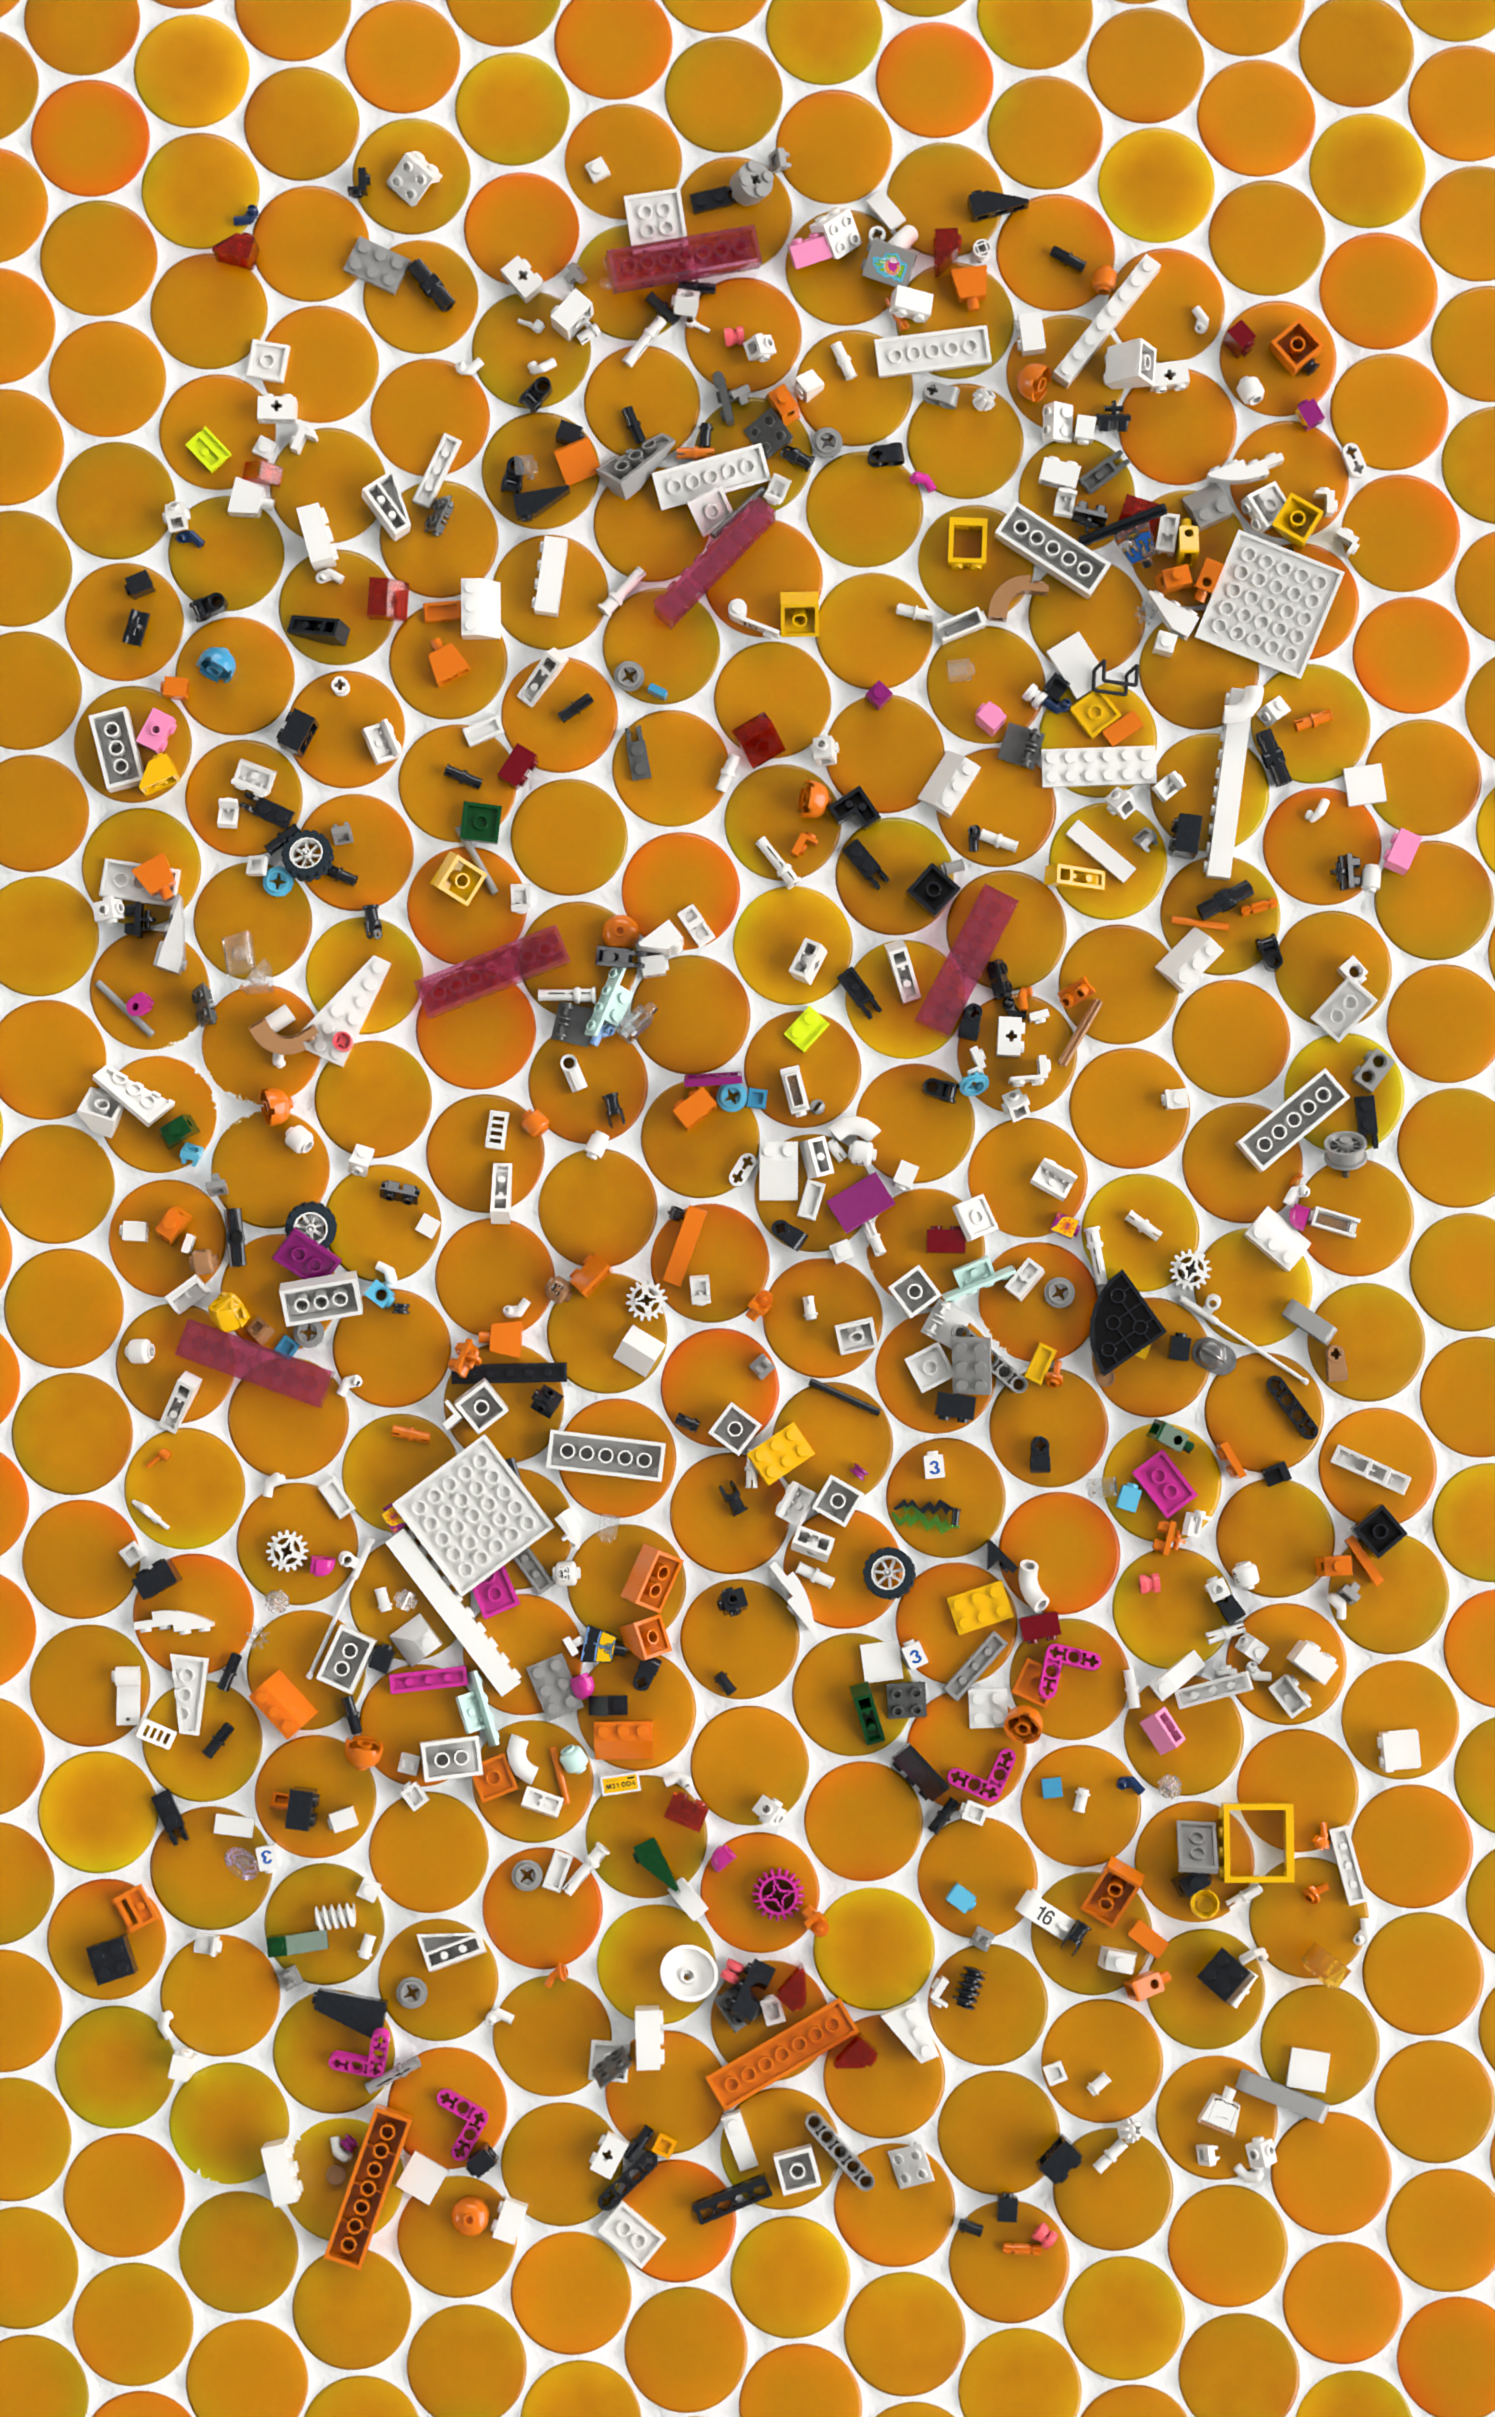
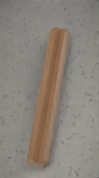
[1058,998,1103,1067]

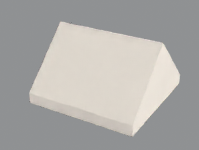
[834,1317,878,1355]
[613,1325,665,1378]

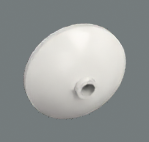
[660,1945,718,2002]

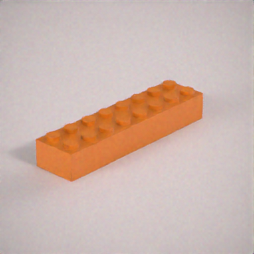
[323,2103,414,2270]

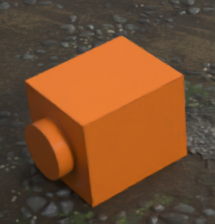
[160,676,190,701]

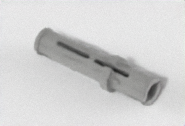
[365,2055,422,2094]

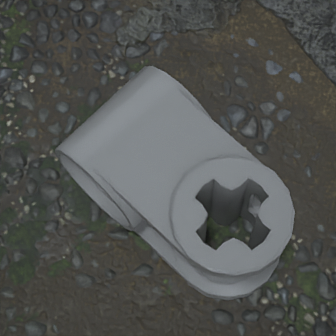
[922,382,960,409]

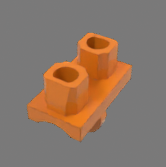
[1057,976,1096,1009]
[745,1290,773,1322]
[448,1339,482,1378]
[1152,1520,1186,1556]
[801,1905,829,1937]

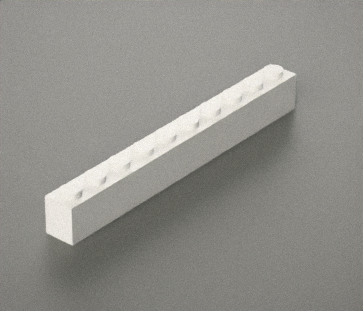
[1203,688,1251,881]
[385,1528,522,1697]

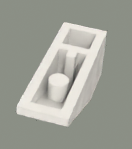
[517,647,569,708]
[884,939,921,1003]
[490,1163,512,1224]
[158,1371,203,1434]
[1148,1650,1206,1701]
[721,2109,759,2172]

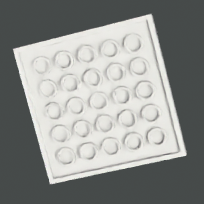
[1195,530,1345,679]
[392,1434,555,1597]

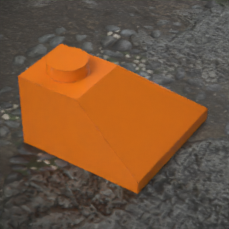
[619,1614,672,1661]

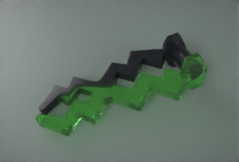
[892,1499,961,1535]

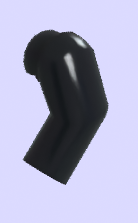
[968,825,981,852]
[1002,997,1027,1020]

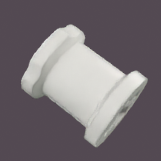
[331,676,350,697]

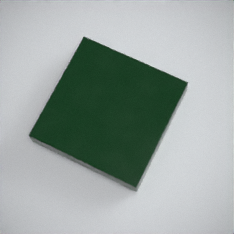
[459,801,502,845]

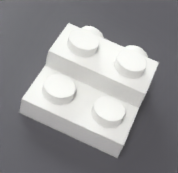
[1241,481,1287,534]

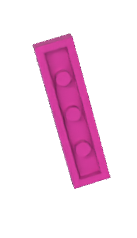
[389,1666,468,1694]

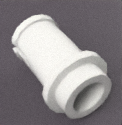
[576,323,601,346]
[827,1138,848,1163]
[802,1296,818,1321]
[374,1587,393,1612]
[1073,1787,1090,1813]
[357,1933,376,1960]
[1086,2072,1112,2096]

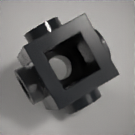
[530,1384,564,1419]
[717,1587,748,1617]

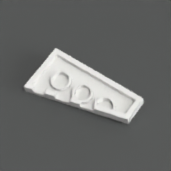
[92,1065,175,1127]
[170,1654,209,1736]

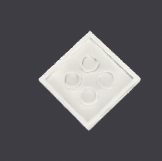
[624,188,688,253]

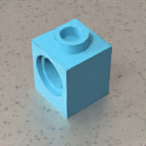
[364,1279,396,1309]
[1115,1482,1142,1513]
[945,1882,977,1913]

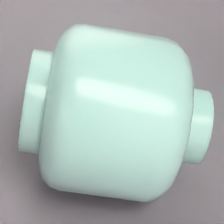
[559,1744,588,1774]

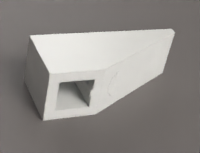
[1147,590,1200,641]

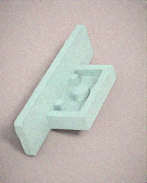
[585,967,634,1037]
[941,1255,1016,1303]
[455,1670,499,1747]

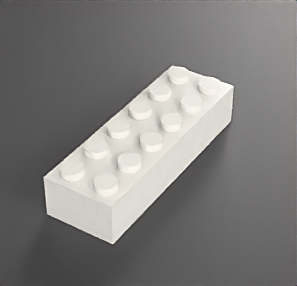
[993,501,1111,600]
[1235,1068,1350,1173]
[546,1430,666,1482]

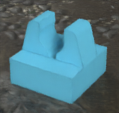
[179,1142,204,1167]

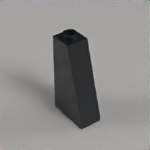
[312,1987,388,2041]

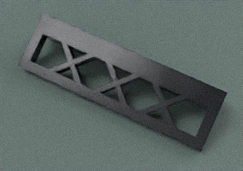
[692,2173,773,2225]

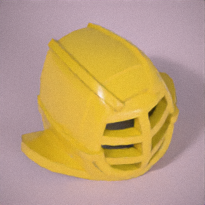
[208,1292,250,1333]

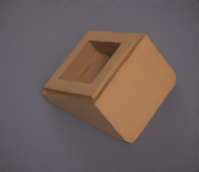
[245,1316,275,1345]

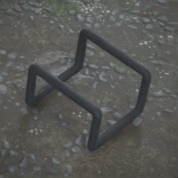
[1091,659,1139,696]

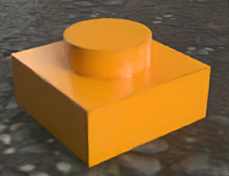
[651,2132,677,2160]

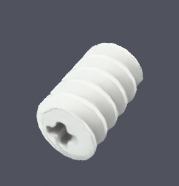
[315,1902,356,1931]

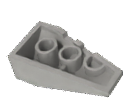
[596,433,676,500]

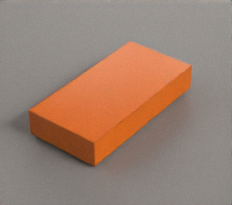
[423,600,461,623]
[1101,710,1144,747]
[1127,1919,1170,1959]

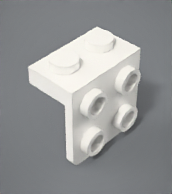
[387,151,442,206]
[809,207,861,259]
[1008,1055,1051,1087]
[1377,1729,1421,1773]

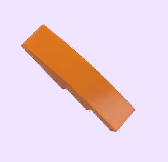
[663,1205,707,1287]

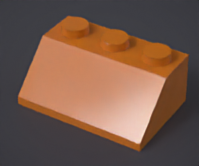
[621,1543,684,1614]
[249,1669,318,1740]
[594,1720,653,1760]

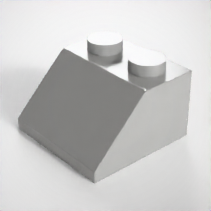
[1181,483,1234,532]

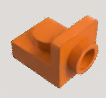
[791,832,818,858]

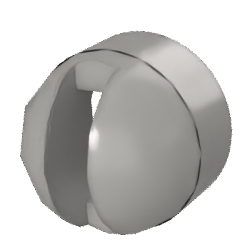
[810,1099,825,1115]

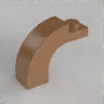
[987,575,1049,622]
[248,1017,319,1055]

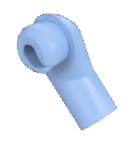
[589,1024,615,1047]

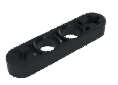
[1266,1376,1318,1440]
[598,2151,658,2211]

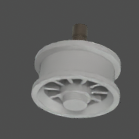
[1324,1131,1367,1178]

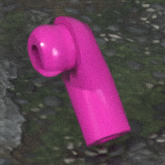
[909,471,937,493]

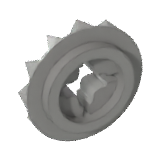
[812,427,842,458]
[614,661,644,692]
[1044,1277,1075,1308]
[293,1321,324,1348]
[512,1860,543,1891]
[396,1977,428,2009]

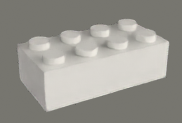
[89,706,144,793]
[279,1271,363,1327]

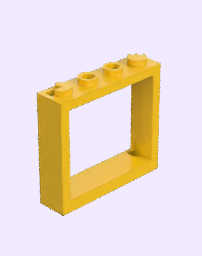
[1218,1802,1295,1883]

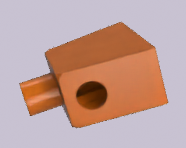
[950,265,987,312]
[765,384,800,426]
[1193,558,1224,604]
[1154,564,1194,595]
[428,638,471,687]
[131,852,176,902]
[155,1206,193,1246]
[479,1321,523,1358]
[1315,1554,1353,1576]
[1122,1970,1172,2002]

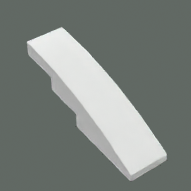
[1330,1444,1412,1495]

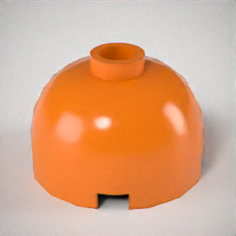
[1016,363,1052,402]
[798,779,832,819]
[602,915,640,949]
[259,1088,293,1127]
[1004,1705,1043,1744]
[344,1735,384,1771]
[451,2195,490,2236]

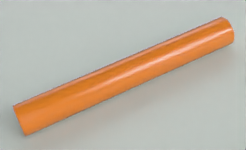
[1171,916,1229,931]
[549,1746,571,1805]

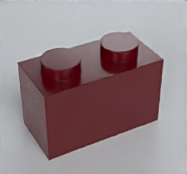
[1222,319,1256,359]
[497,743,538,790]
[926,1226,966,1254]
[1018,1611,1062,1644]

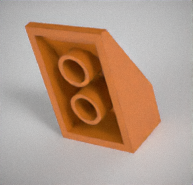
[569,1254,613,1298]
[1080,1855,1145,1929]

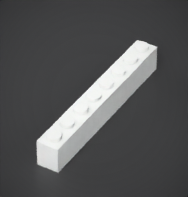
[1052,254,1161,389]

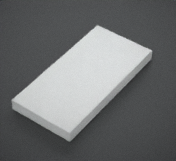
[99,858,181,908]

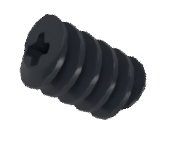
[952,1966,986,2010]

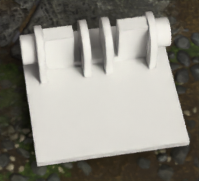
[920,1298,972,1349]
[888,2141,935,2189]

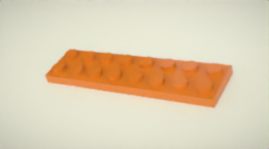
[705,1997,859,2111]

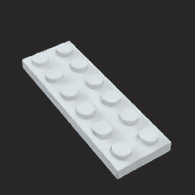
[874,325,992,378]
[651,443,771,511]
[1041,746,1157,788]

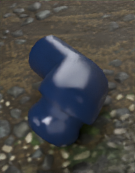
[233,204,259,226]
[176,530,205,549]
[1042,697,1071,714]
[1116,1776,1145,1796]

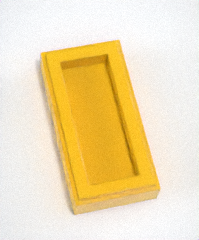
[1024,1342,1057,1385]

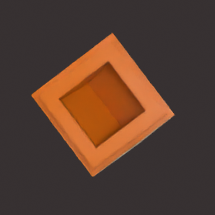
[270,1792,289,1811]

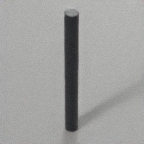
[808,1378,881,1416]

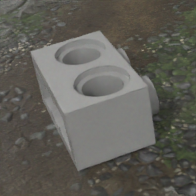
[1351,1048,1395,1094]

